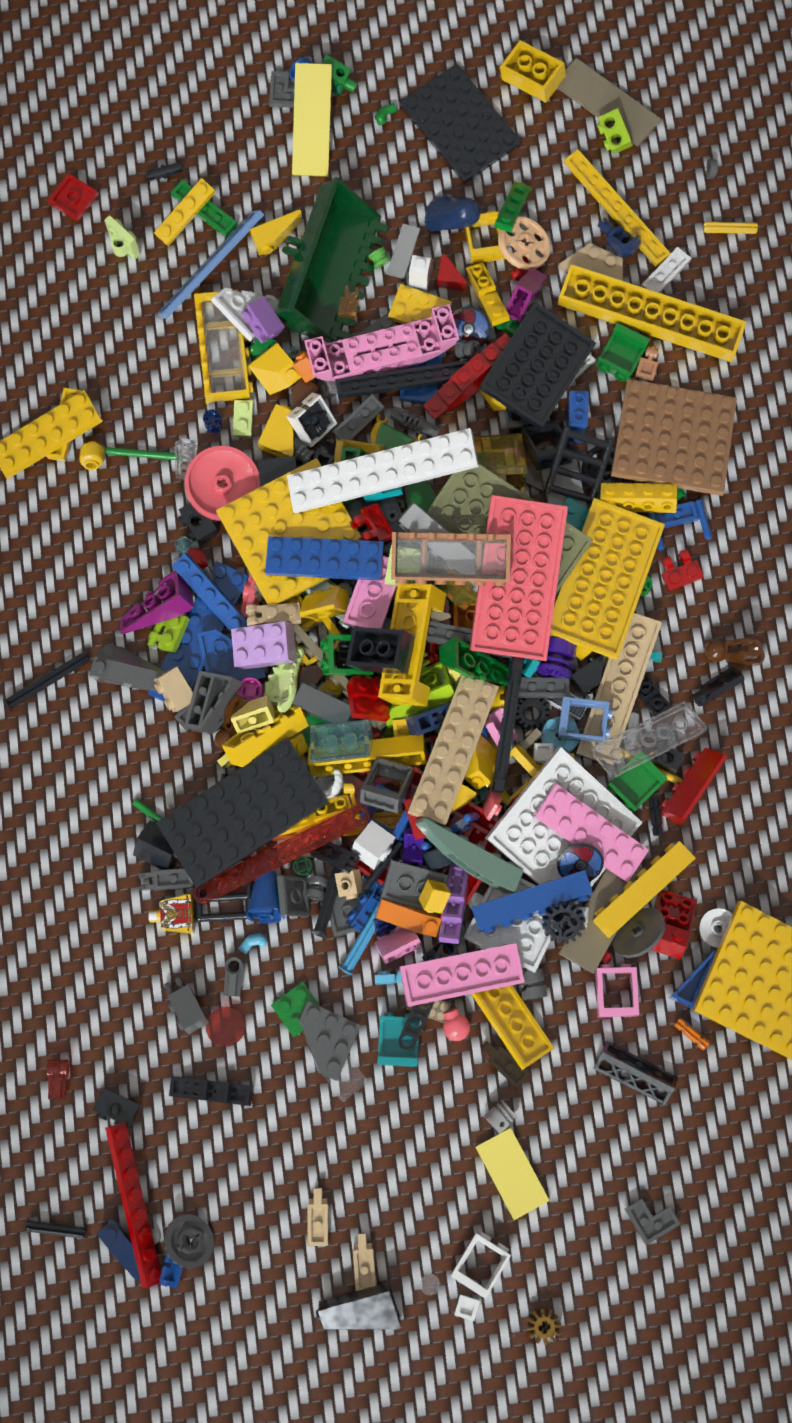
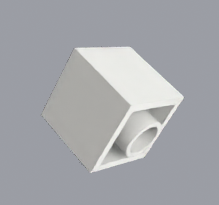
[351,820,396,870]

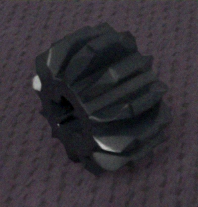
[335,641,353,669]

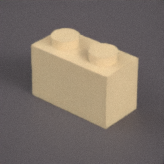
[154,667,193,712]

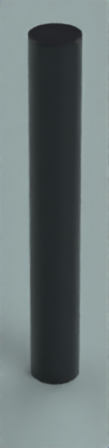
[362,840,404,891]

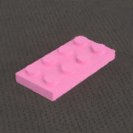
[343,556,397,629]

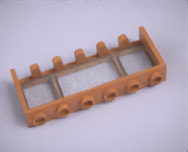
[391,532,511,586]

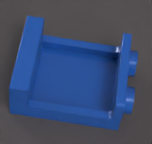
[566,391,589,443]

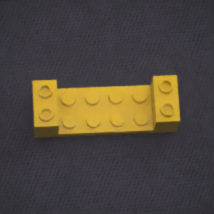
[378,584,446,706]

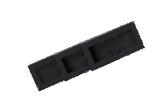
[169,1076,254,1106]

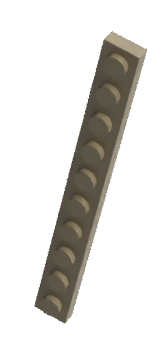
[253,584,386,730]

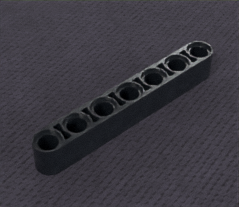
[398,924,466,1051]

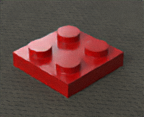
[47,173,99,222]

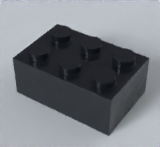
[346,627,415,675]

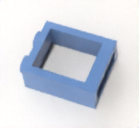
[558,697,613,743]

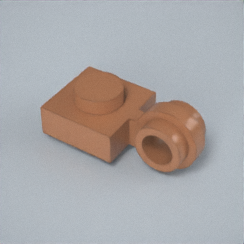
[635,346,659,382]

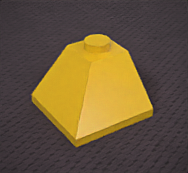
[248,343,301,395]

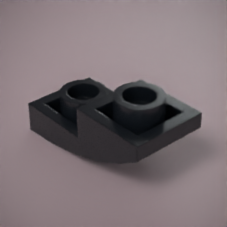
[637,677,673,720]

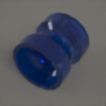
[203,409,223,433]

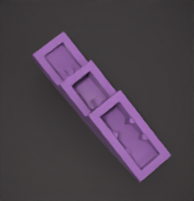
[439,864,469,944]

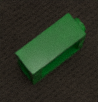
[320,634,373,676]

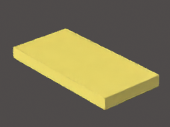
[476,1128,549,1220]

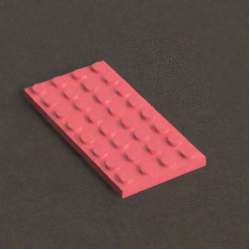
[469,495,568,661]

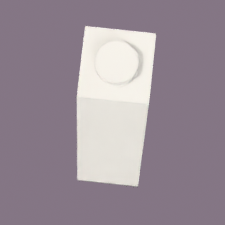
[409,255,434,293]

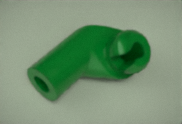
[375,103,397,125]

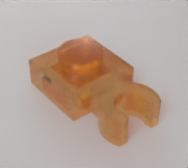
[338,285,359,319]

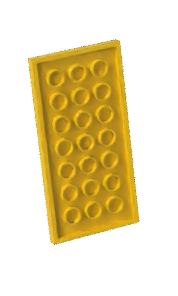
[550,498,665,660]

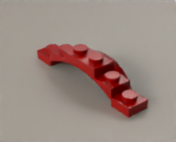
[423,333,511,421]

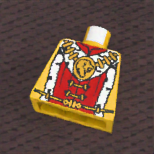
[149,894,194,934]

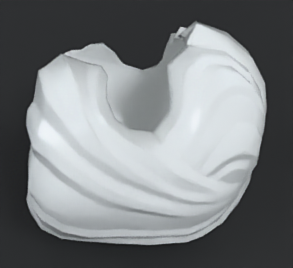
[313,769,345,799]

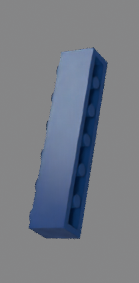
[471,870,593,934]

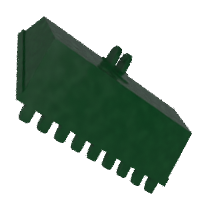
[275,177,388,343]

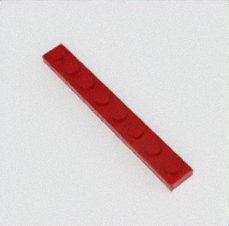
[105,1122,161,1289]

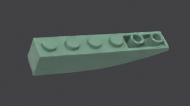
[415,817,523,894]

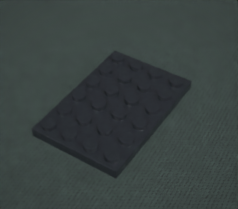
[400,63,522,184]
[479,302,596,430]

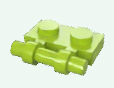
[147,615,190,653]

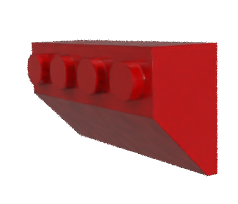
[660,747,728,826]

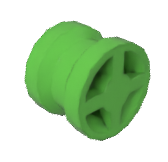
[368,247,391,269]

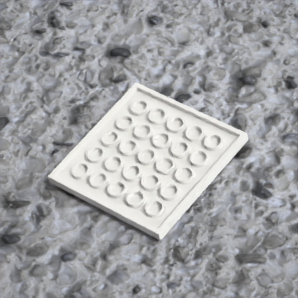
[485,747,642,907]

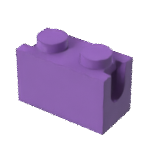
[241,297,285,344]

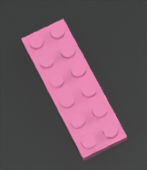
[533,784,649,882]
[399,943,525,1007]

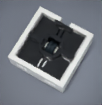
[286,393,338,447]

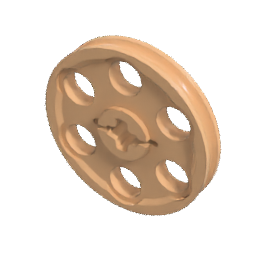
[498,217,550,270]

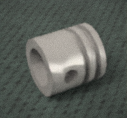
[484,1100,517,1134]

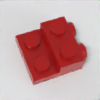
[346,675,390,722]

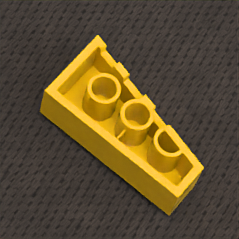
[222,705,309,767]

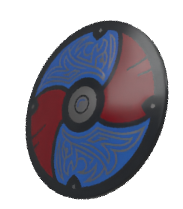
[453,306,491,347]
[557,843,604,882]

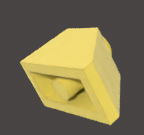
[231,695,275,734]

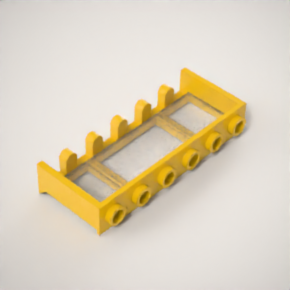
[194,290,253,405]

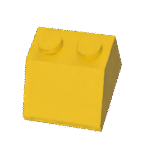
[299,586,350,620]

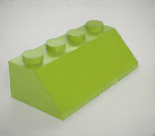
[386,662,456,729]

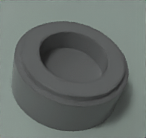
[706,159,718,178]

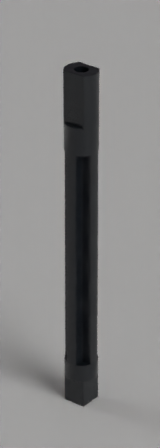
[492,656,524,793]

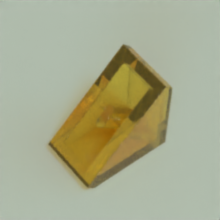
[436,570,477,610]

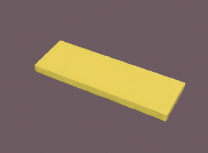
[292,63,332,177]

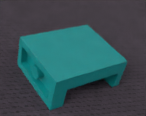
[377,1012,420,1067]

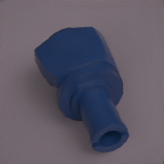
[597,218,641,258]

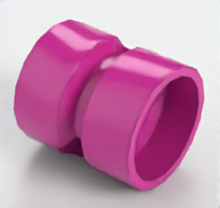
[238,677,264,702]

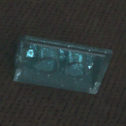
[310,720,373,762]

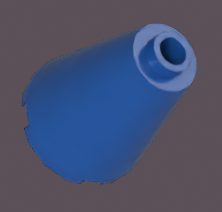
[246,867,285,923]

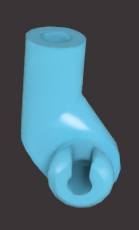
[238,933,267,954]

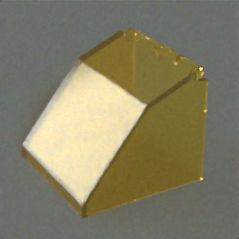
[447,432,528,493]

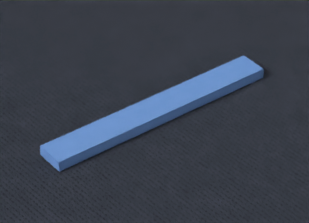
[157,210,264,318]

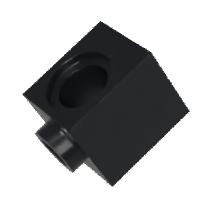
[653,744,685,774]

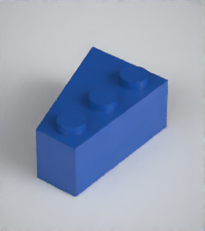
[669,951,716,1009]

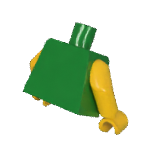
[370,415,423,450]

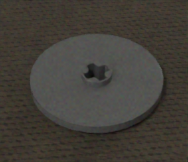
[612,908,666,958]

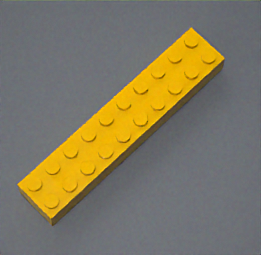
[558,264,747,362]

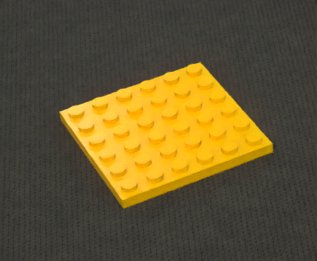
[216,458,361,605]
[692,901,792,1060]

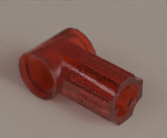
[46,1059,69,1099]

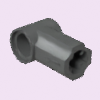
[223,957,245,997]

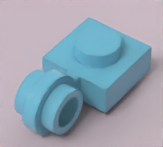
[375,970,402,985]

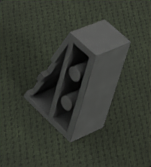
[184,671,242,735]
[292,682,355,732]

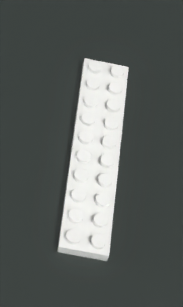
[287,428,479,513]

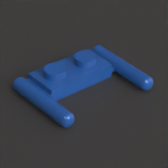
[648,500,712,551]
[421,812,479,850]

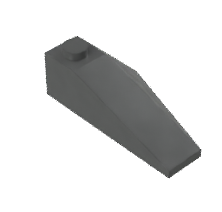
[89,644,165,692]

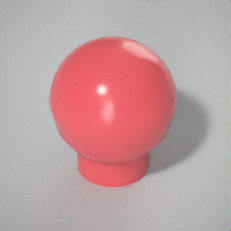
[443,1008,470,1041]

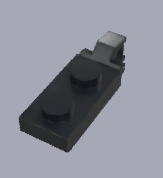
[692,667,745,707]

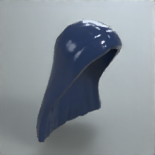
[424,193,481,232]

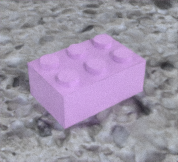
[231,621,297,670]

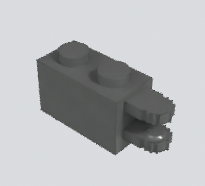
[164,976,209,1035]

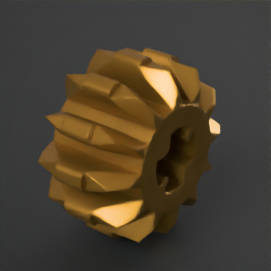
[526,1308,562,1345]

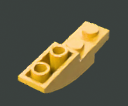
[466,262,510,326]
[280,794,353,836]

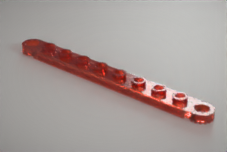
[192,804,370,904]

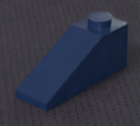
[405,701,451,735]
[96,1219,140,1281]

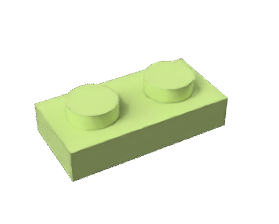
[232,400,253,438]

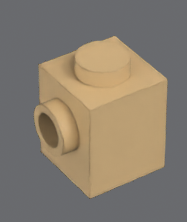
[335,869,364,900]

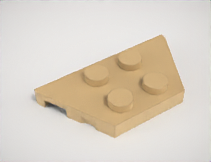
[558,243,623,281]

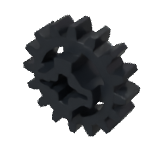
[542,901,586,944]

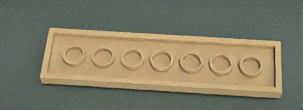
[576,613,662,767]
[408,675,499,826]

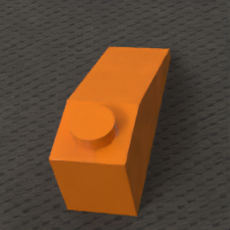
[375,899,442,937]

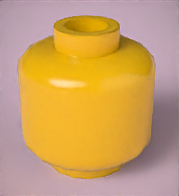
[80,441,104,470]

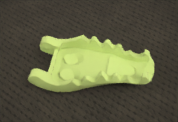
[264,647,304,712]

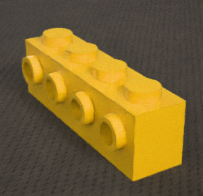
[601,483,677,513]

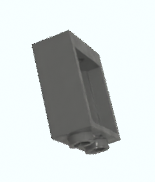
[360,757,414,813]

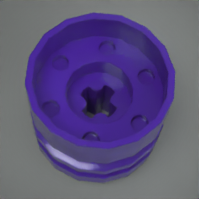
[534,637,577,679]

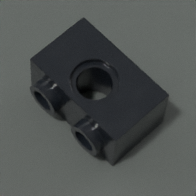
[178,503,219,546]
[93,1088,142,1127]

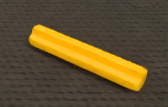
[703,221,758,234]

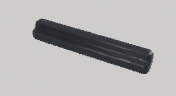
[26,1220,86,1239]

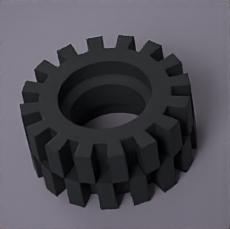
[515,698,550,731]

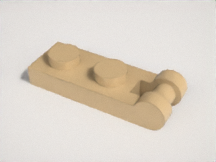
[246,603,301,626]

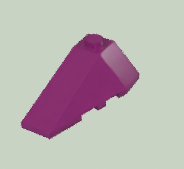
[120,570,194,634]

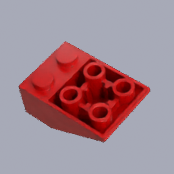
[651,889,697,960]

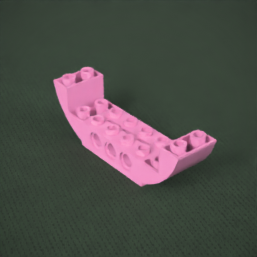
[304,304,459,382]

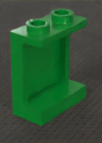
[595,323,650,382]
[606,751,668,812]

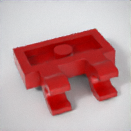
[349,503,393,542]
[661,549,704,592]

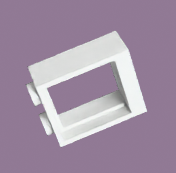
[450,1231,511,1299]

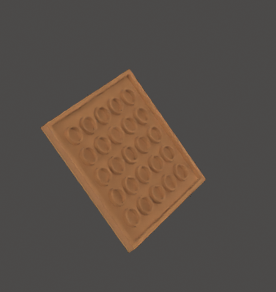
[611,379,737,496]

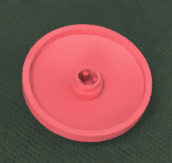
[185,446,260,521]

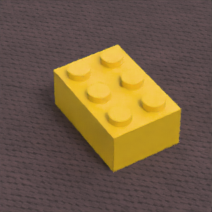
[500,40,566,103]

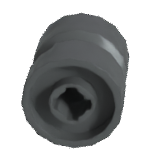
[520,969,548,1001]

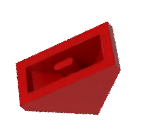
[438,254,466,291]

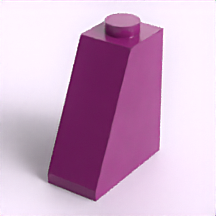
[506,267,547,323]

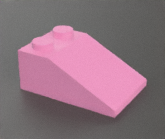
[374,926,420,965]

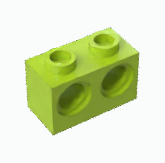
[597,108,633,155]

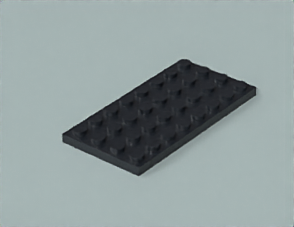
[156,737,329,889]

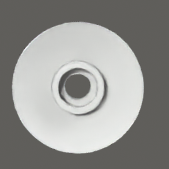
[699,908,732,948]

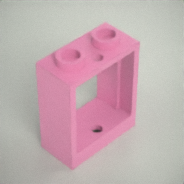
[595,964,639,1018]

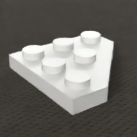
[211,288,279,341]

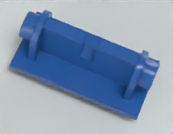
[345,891,380,932]
[159,1246,183,1289]

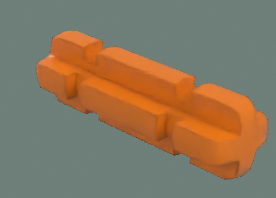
[674,1018,710,1050]

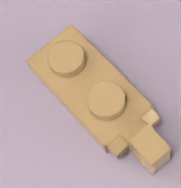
[308,1188,328,1246]
[353,1233,376,1291]

